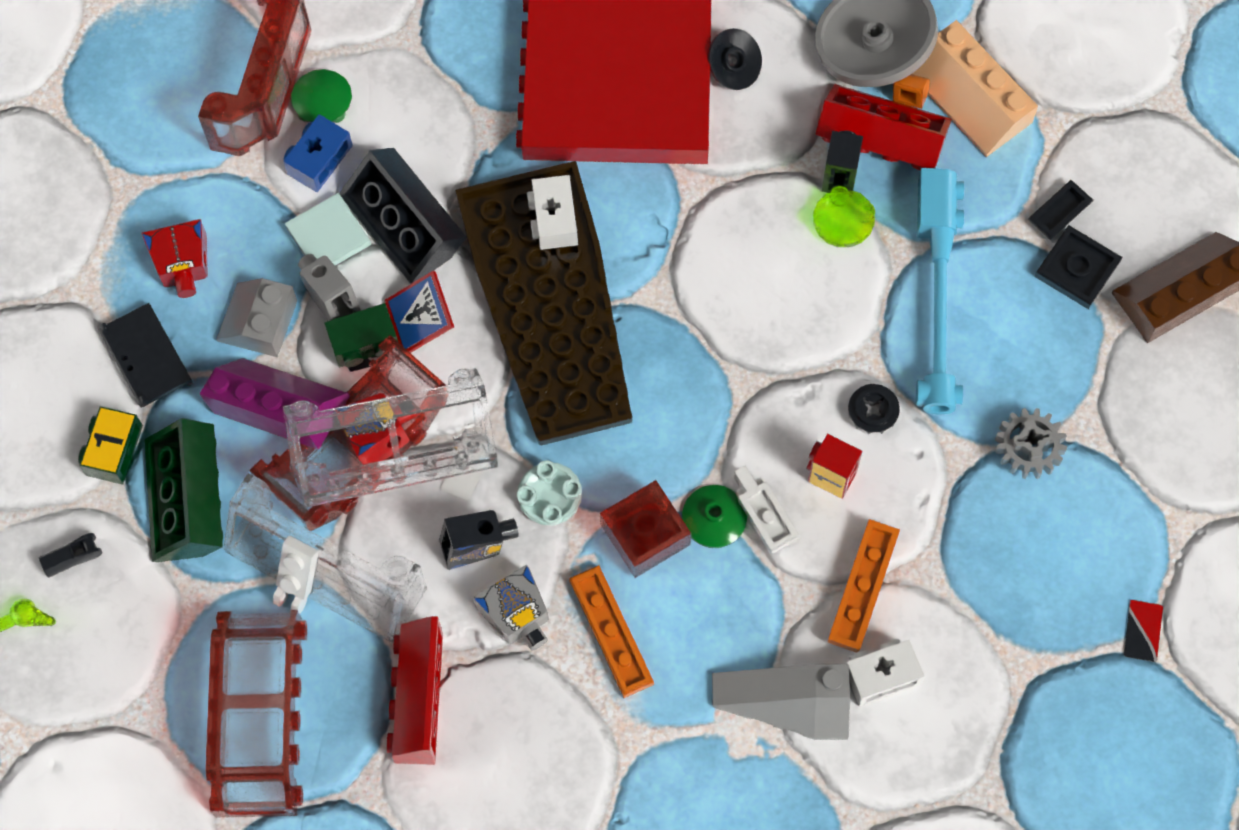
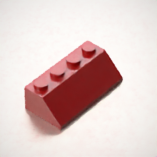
[815,84,952,171]
[387,616,443,765]

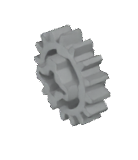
[995,408,1067,479]

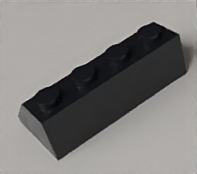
[339,148,467,284]

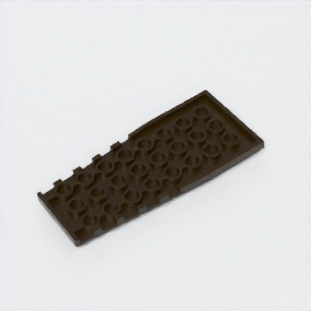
[455,161,632,446]

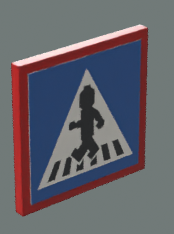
[384,271,454,356]

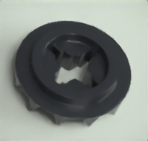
[848,384,900,434]

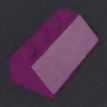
[199,358,350,450]

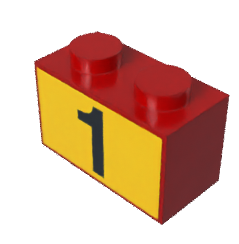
[806,433,863,499]

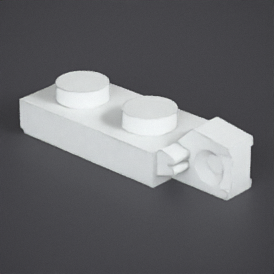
[733,465,800,555]

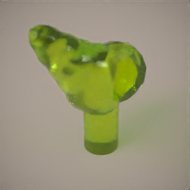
[0,599,56,632]

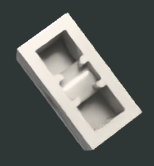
[527,175,578,250]
[846,639,925,706]

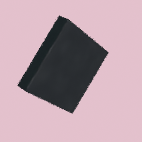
[1034,225,1123,309]

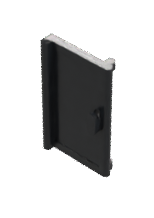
[98,303,193,408]

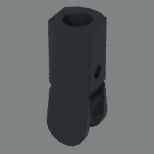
[39,533,102,578]

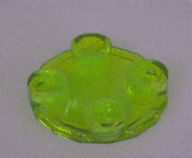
[813,186,875,247]

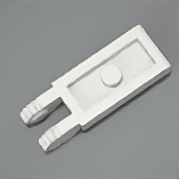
[273,535,319,616]

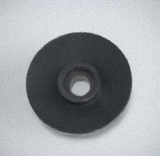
[708,28,762,90]

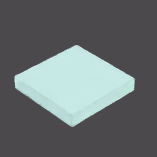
[285,193,371,266]

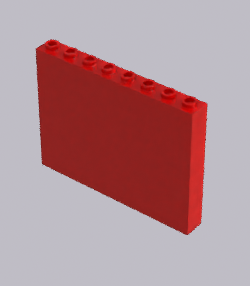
[516,0,711,164]

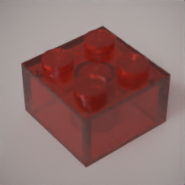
[600,480,691,578]

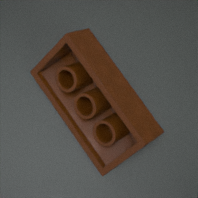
[1112,232,1239,343]

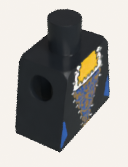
[439,510,519,570]

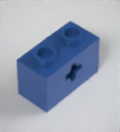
[283,114,353,193]

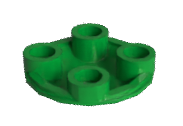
[291,69,352,123]

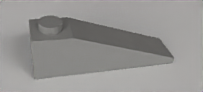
[712,664,850,740]

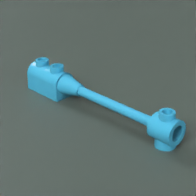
[916,168,964,415]

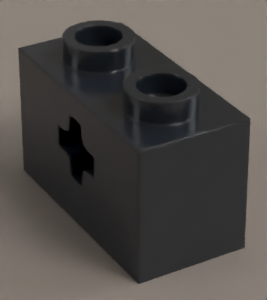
[821,130,863,197]

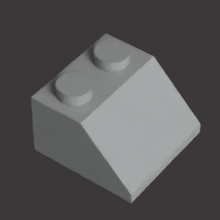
[217,278,297,357]

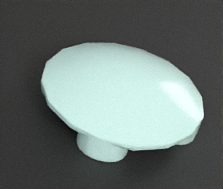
[517,460,582,525]

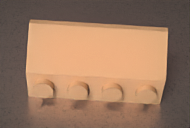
[912,20,1038,157]

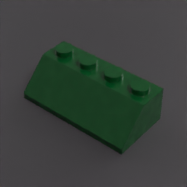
[144,418,223,562]

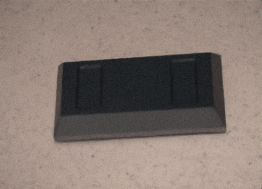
[1028,180,1094,240]

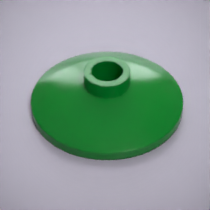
[682,485,747,548]

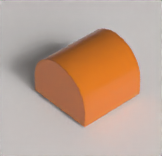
[893,74,930,109]

